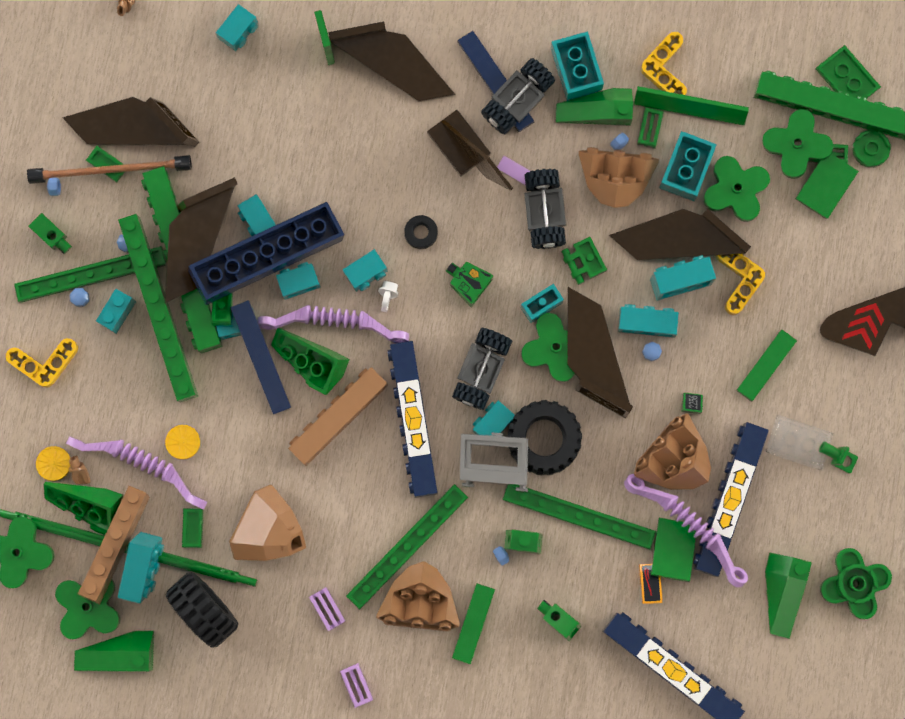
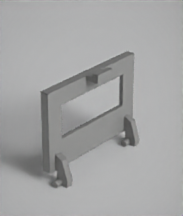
[460,432,528,492]

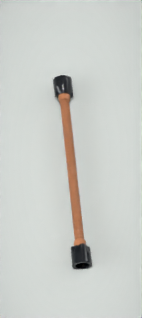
[27,155,192,184]

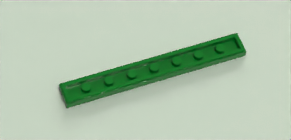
[14,246,167,303]
[346,484,468,610]
[503,484,656,550]

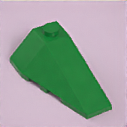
[556,88,633,126]
[271,328,350,395]
[43,482,123,535]
[765,553,812,639]
[74,631,154,671]

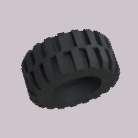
[507,400,582,476]
[166,572,238,648]

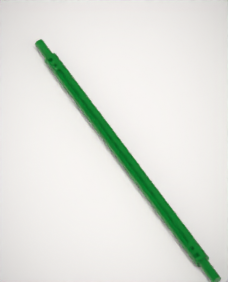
[0,509,257,587]

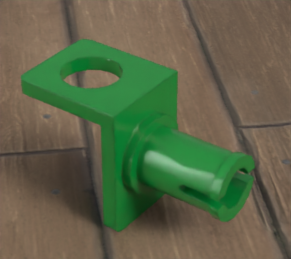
[819,441,858,473]

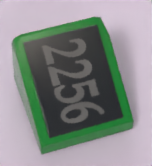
[681,393,703,414]

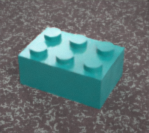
[551,31,604,101]
[659,131,717,201]
[650,255,716,301]
[117,532,164,604]

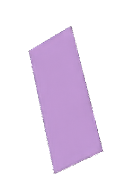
[497,156,530,185]

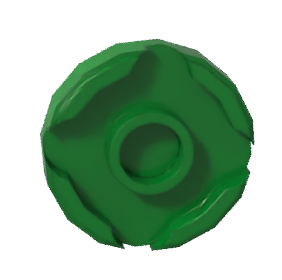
[852,130,891,168]

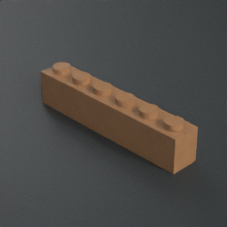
[288,367,388,466]
[78,486,150,604]

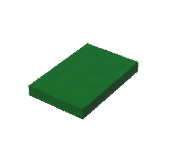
[314,10,335,65]
[815,45,881,99]
[795,154,859,219]
[651,518,696,582]

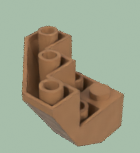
[579,147,659,208]
[634,413,711,490]
[229,484,306,561]
[376,561,459,631]

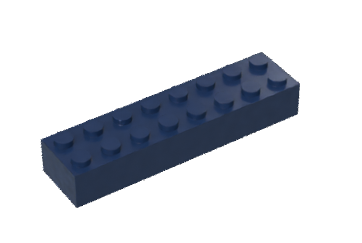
[188,202,345,305]

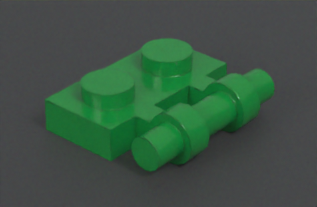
[561,237,607,285]

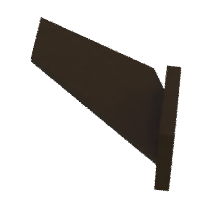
[328,21,455,102]
[62,97,200,147]
[427,110,514,191]
[165,177,238,303]
[609,209,751,260]
[567,287,634,419]

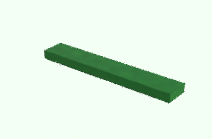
[634,86,749,126]

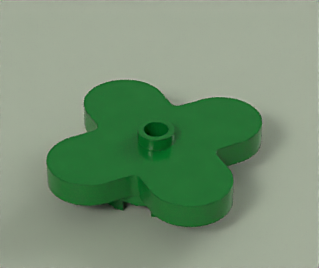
[763,109,833,179]
[703,156,770,222]
[521,313,574,382]
[0,516,54,588]
[820,548,892,619]
[55,579,120,639]

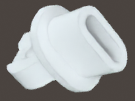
[378,281,398,312]

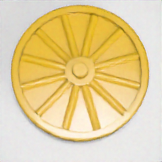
[165,425,200,459]
[36,446,70,481]

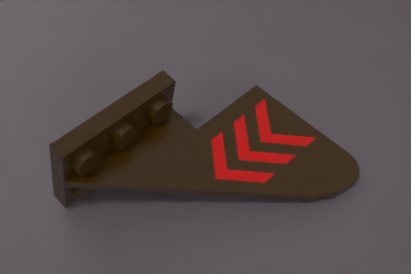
[820,287,905,356]

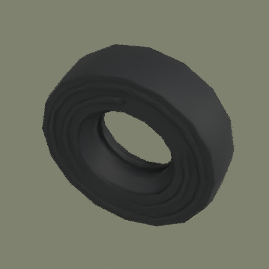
[404,215,438,249]

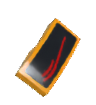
[639,564,662,604]

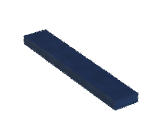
[457,31,534,132]
[230,300,291,415]

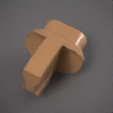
[117,0,135,16]
[69,456,91,484]

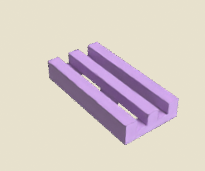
[309,587,345,631]
[340,663,373,708]

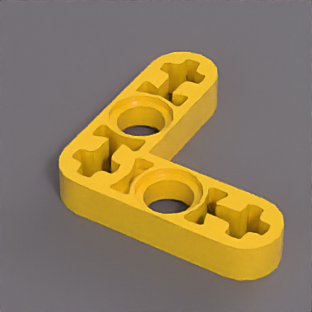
[641,32,687,95]
[716,254,765,315]
[6,338,78,387]

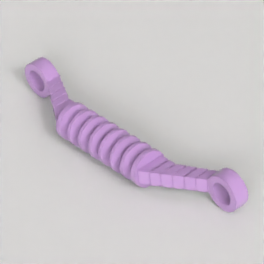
[257,305,409,343]
[66,436,207,509]
[624,474,748,587]

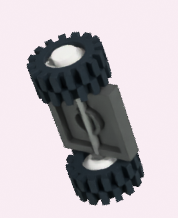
[481,58,555,135]
[524,168,567,249]
[452,327,512,410]

